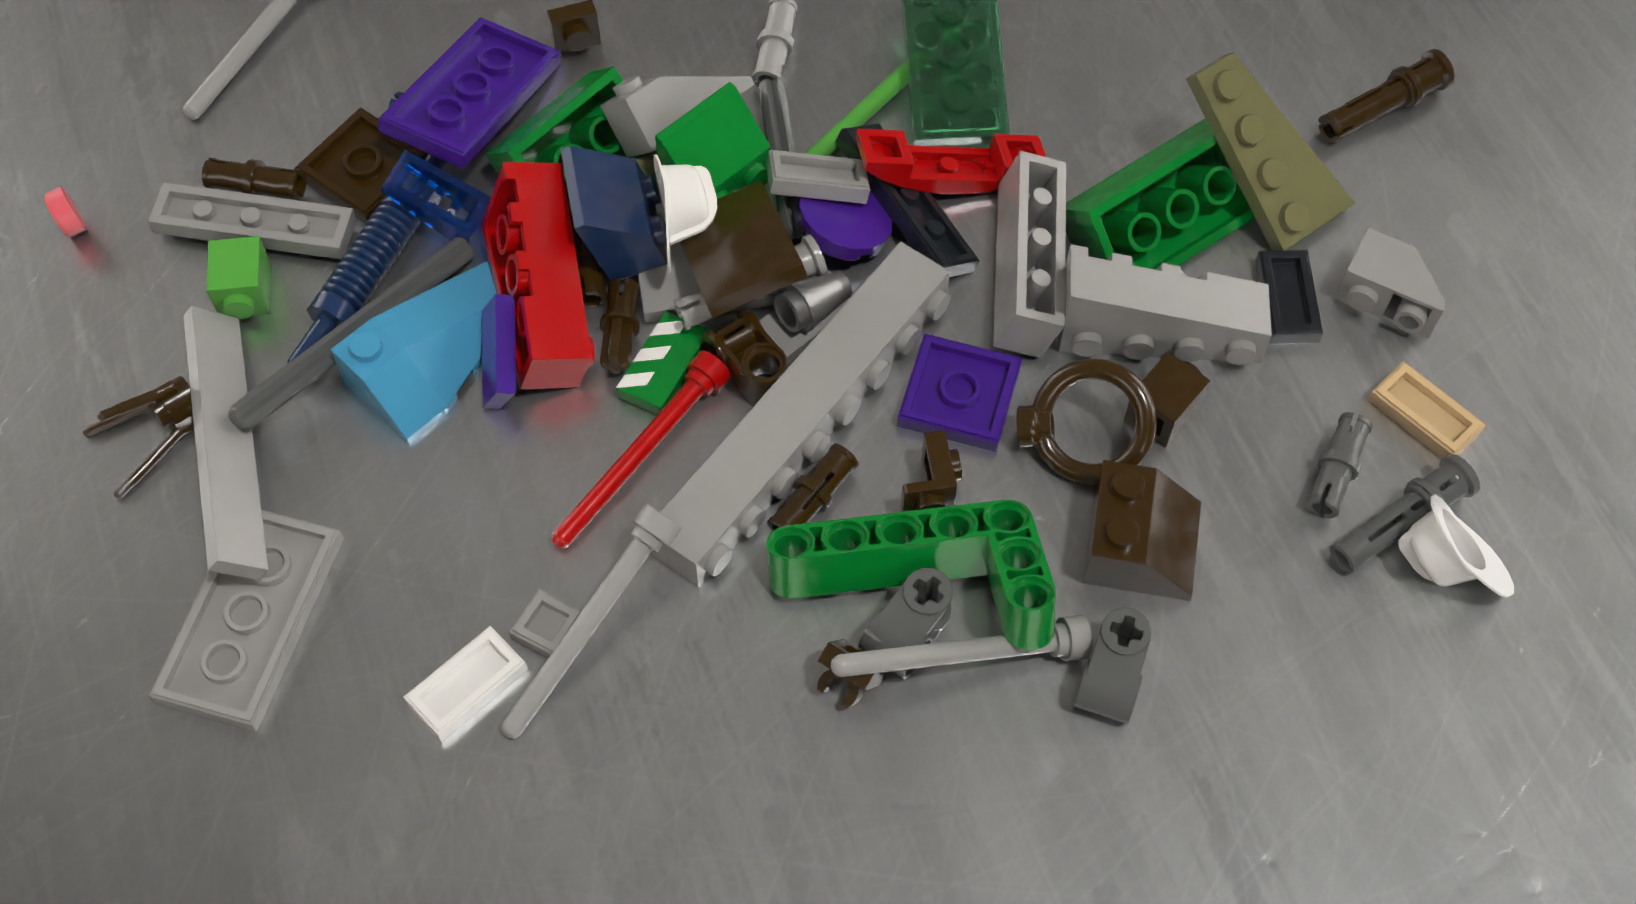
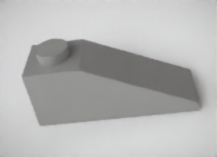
[600,75,755,157]

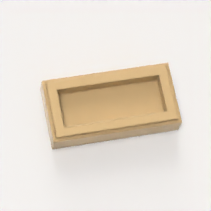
[1367,361,1486,459]

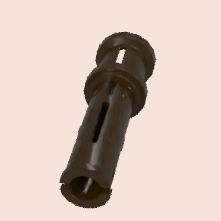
[1318,49,1455,144]

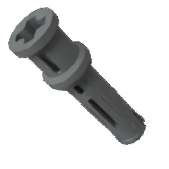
[1330,454,1480,574]

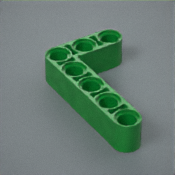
[766,500,1056,650]

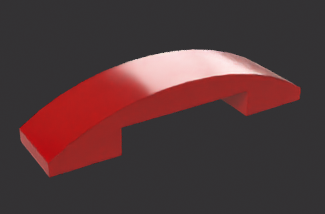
[855,128,1047,194]

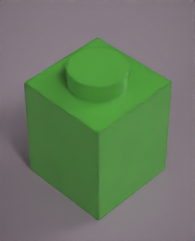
[206,236,272,319]

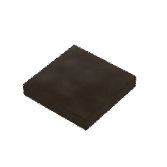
[294,107,429,224]

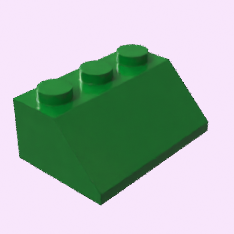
[485,66,644,212]

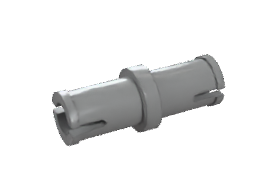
[752,0,798,87]

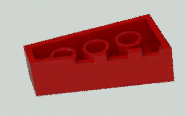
[481,162,595,389]

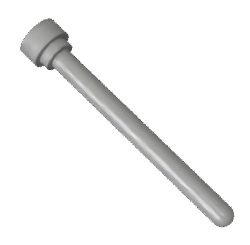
[183,0,298,120]
[501,503,681,738]
[830,615,1093,677]

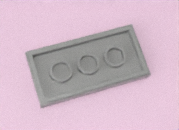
[148,510,344,732]

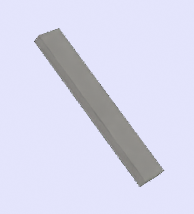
[183,305,268,580]

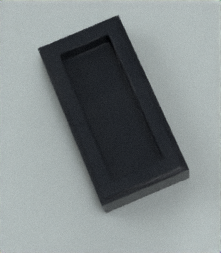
[1255,250,1323,344]

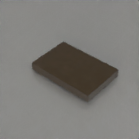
[680,180,808,318]

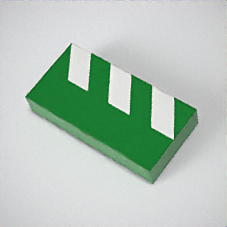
[616,311,709,415]

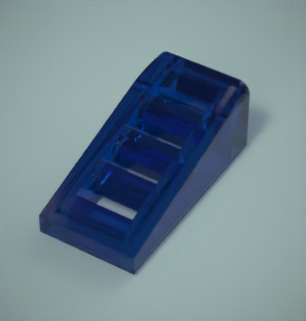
[380,150,491,245]

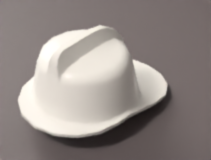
[653,154,717,273]
[1398,494,1514,598]

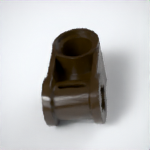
[701,308,787,406]

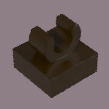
[817,639,887,708]

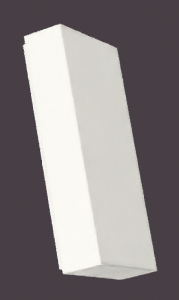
[403,626,528,742]

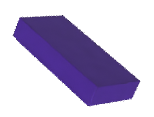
[482,294,516,409]

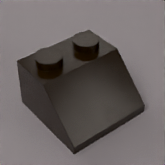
[1083,460,1201,601]

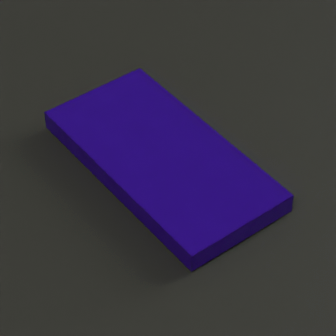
[378,17,561,169]

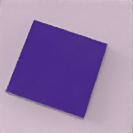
[897,333,1023,452]

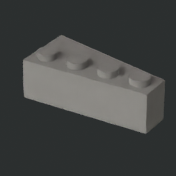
[1059,244,1272,365]

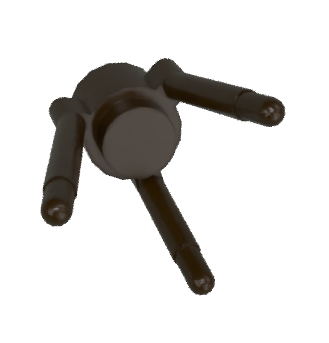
[83,376,194,499]

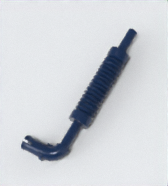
[287,91,447,364]

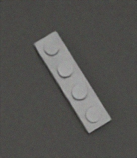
[147,182,357,259]

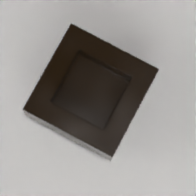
[547,0,601,54]

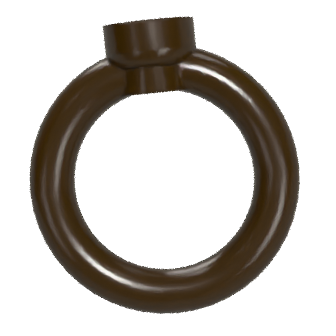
[1016,358,1157,485]

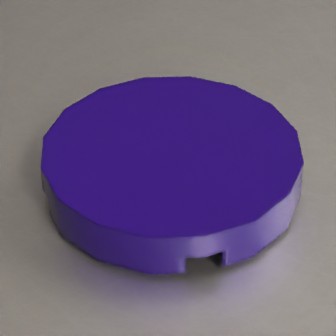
[794,191,892,261]

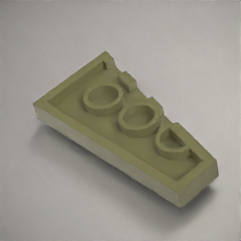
[1185,52,1355,251]

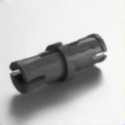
[1305,412,1373,518]

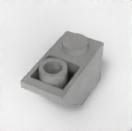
[1335,227,1447,338]

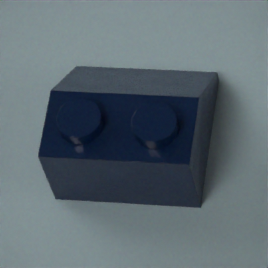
[561,146,668,281]

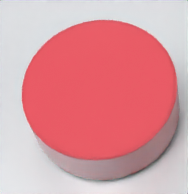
[44,186,87,238]

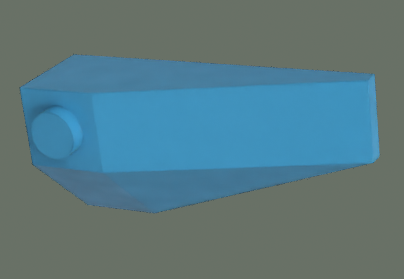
[330,260,497,444]

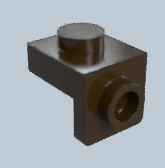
[900,430,962,512]

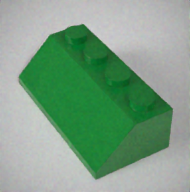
[1066,118,1255,270]

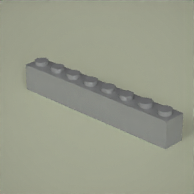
[650,241,951,588]

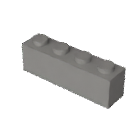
[993,151,1066,358]

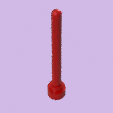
[551,350,731,548]

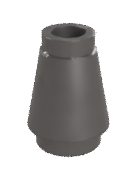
[774,270,852,332]

